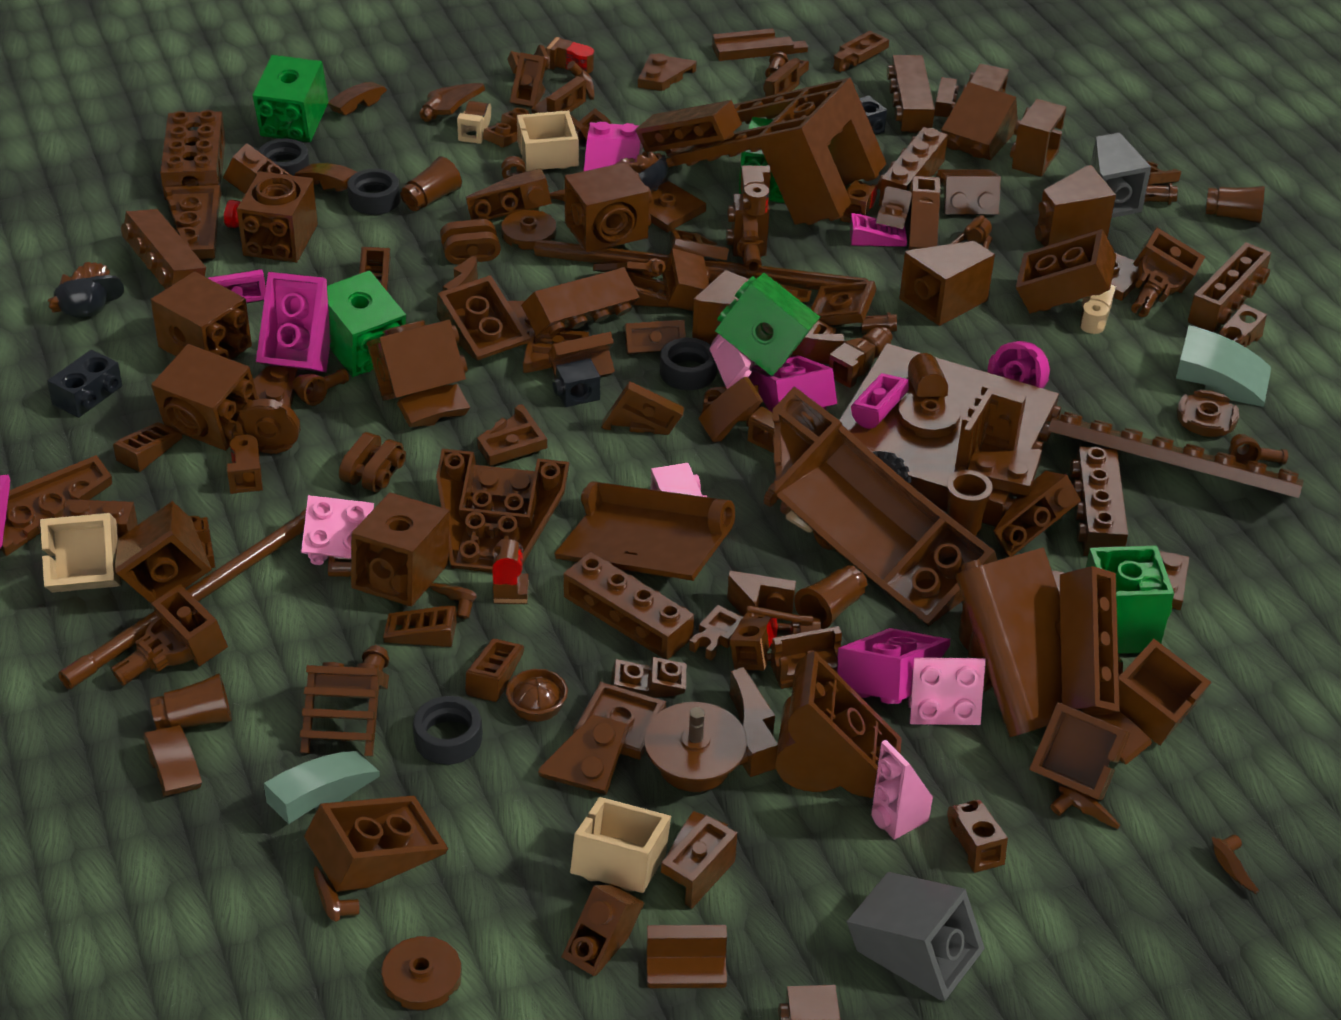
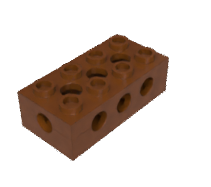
[160,110,226,200]

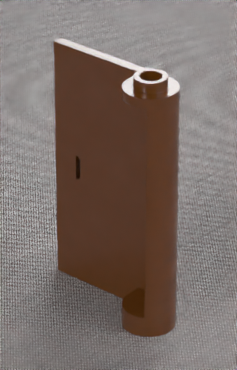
[554,481,735,581]
[955,547,1062,737]

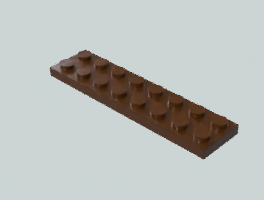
[1048,412,1304,498]

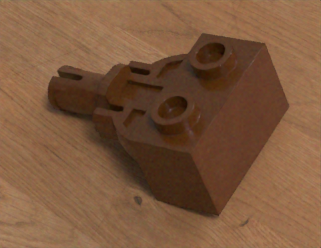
[726,194,770,274]
[1131,227,1206,317]
[110,584,228,686]

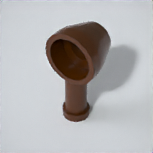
[292,368,349,406]
[1229,434,1288,465]

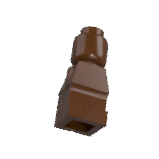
[829,327,893,388]

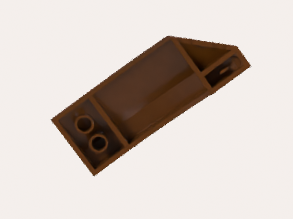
[772,386,998,626]

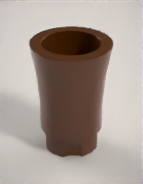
[400,156,462,211]
[1205,186,1265,223]
[947,470,993,536]
[794,565,868,629]
[150,673,232,730]

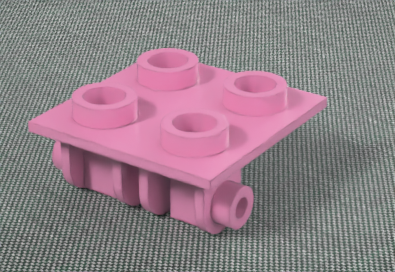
[301,495,374,565]
[908,658,985,725]

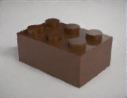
[1016,229,1116,313]

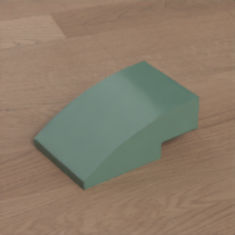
[1176,325,1271,407]

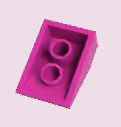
[584,122,643,171]
[256,272,330,372]
[748,355,837,413]
[837,628,951,704]

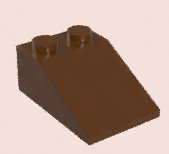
[436,275,531,361]
[304,795,448,892]

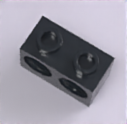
[47,349,122,418]

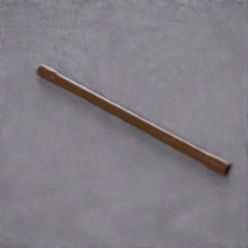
[58,509,306,689]

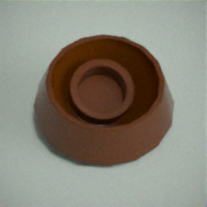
[506,669,568,722]

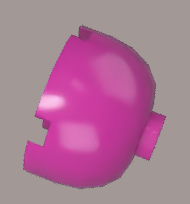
[987,341,1050,389]

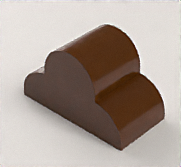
[776,651,902,798]

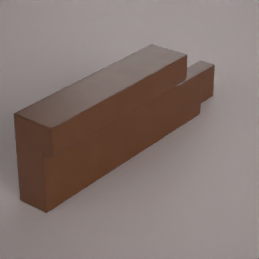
[712,28,808,61]

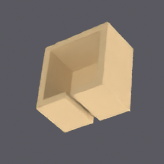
[517,110,579,171]
[40,513,121,593]
[570,797,671,893]

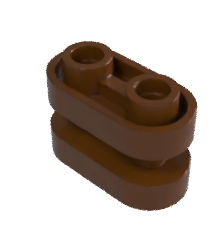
[440,219,501,264]
[339,432,406,493]

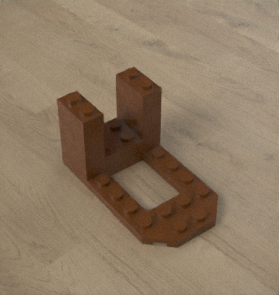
[664,77,887,225]

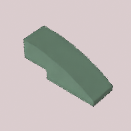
[264,751,380,824]

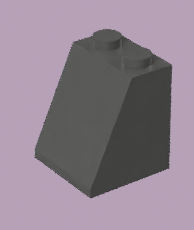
[1091,132,1151,218]
[847,872,985,1001]

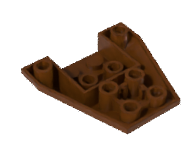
[436,449,570,572]

